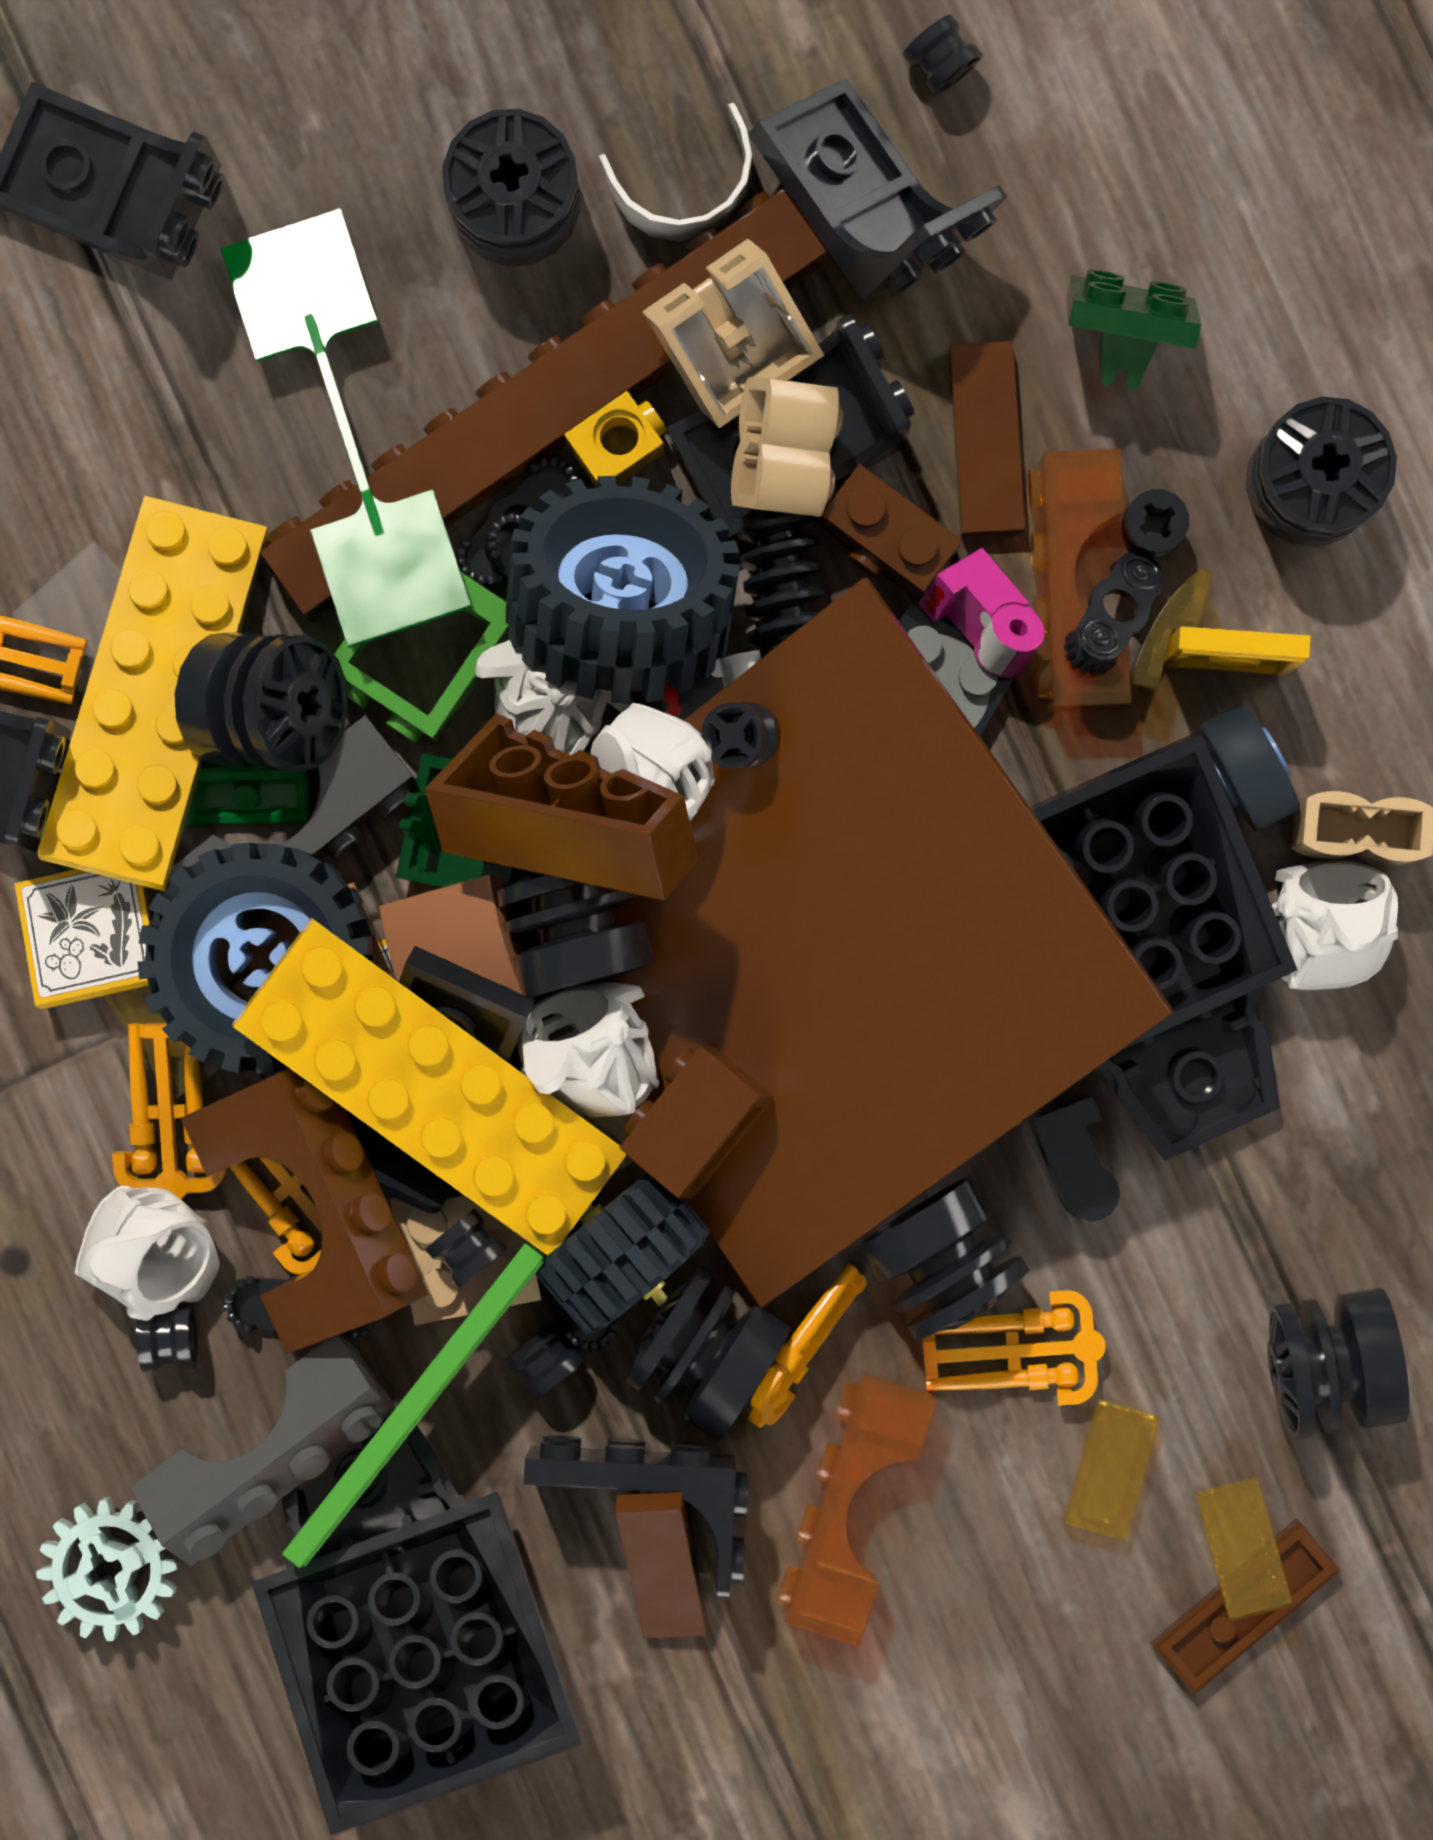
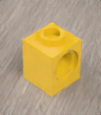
[564,391,667,487]

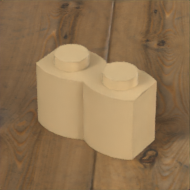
[731,377,843,517]
[1291,791,1433,866]

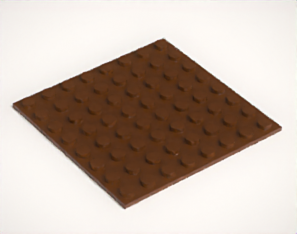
[507,578,1174,1308]

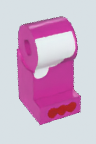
[918,548,1045,678]

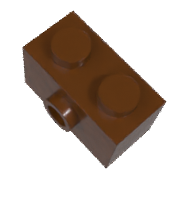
[819,464,962,602]
[619,1045,774,1199]

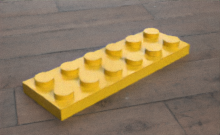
[37,496,269,891]
[231,918,626,1256]

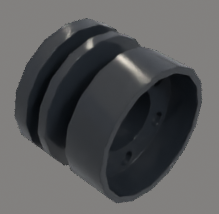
[442,109,580,266]
[1246,396,1397,547]
[174,632,348,772]
[495,871,656,998]
[857,1176,1030,1341]
[626,1267,791,1442]
[1267,1288,1410,1439]

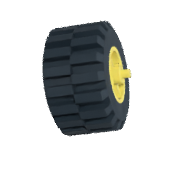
[535,1173,710,1334]

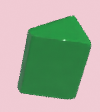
[185,761,312,826]

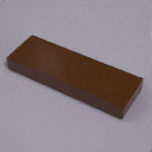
[949,341,1025,536]
[615,1492,708,1638]
[1150,1519,1341,1695]

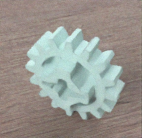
[36,1497,181,1641]

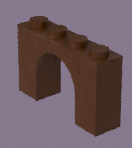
[181,1068,428,1354]

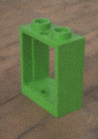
[334,572,509,744]

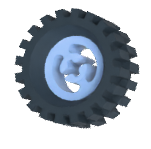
[505,475,740,704]
[137,842,378,1074]

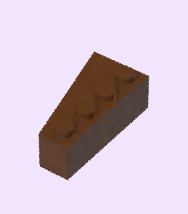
[425,713,699,901]

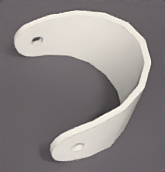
[598,102,752,242]

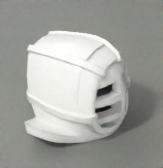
[475,640,634,755]
[591,703,716,821]
[1272,860,1398,990]
[518,982,659,1117]
[75,1185,220,1321]

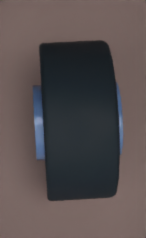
[1199,703,1300,832]

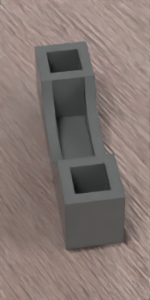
[168,716,416,929]
[130,1334,396,1566]

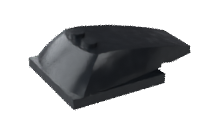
[1030,732,1298,1161]
[251,1397,584,1836]

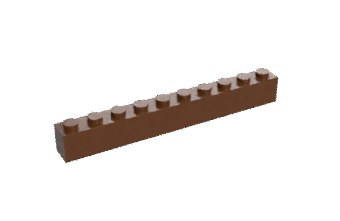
[260,188,829,622]

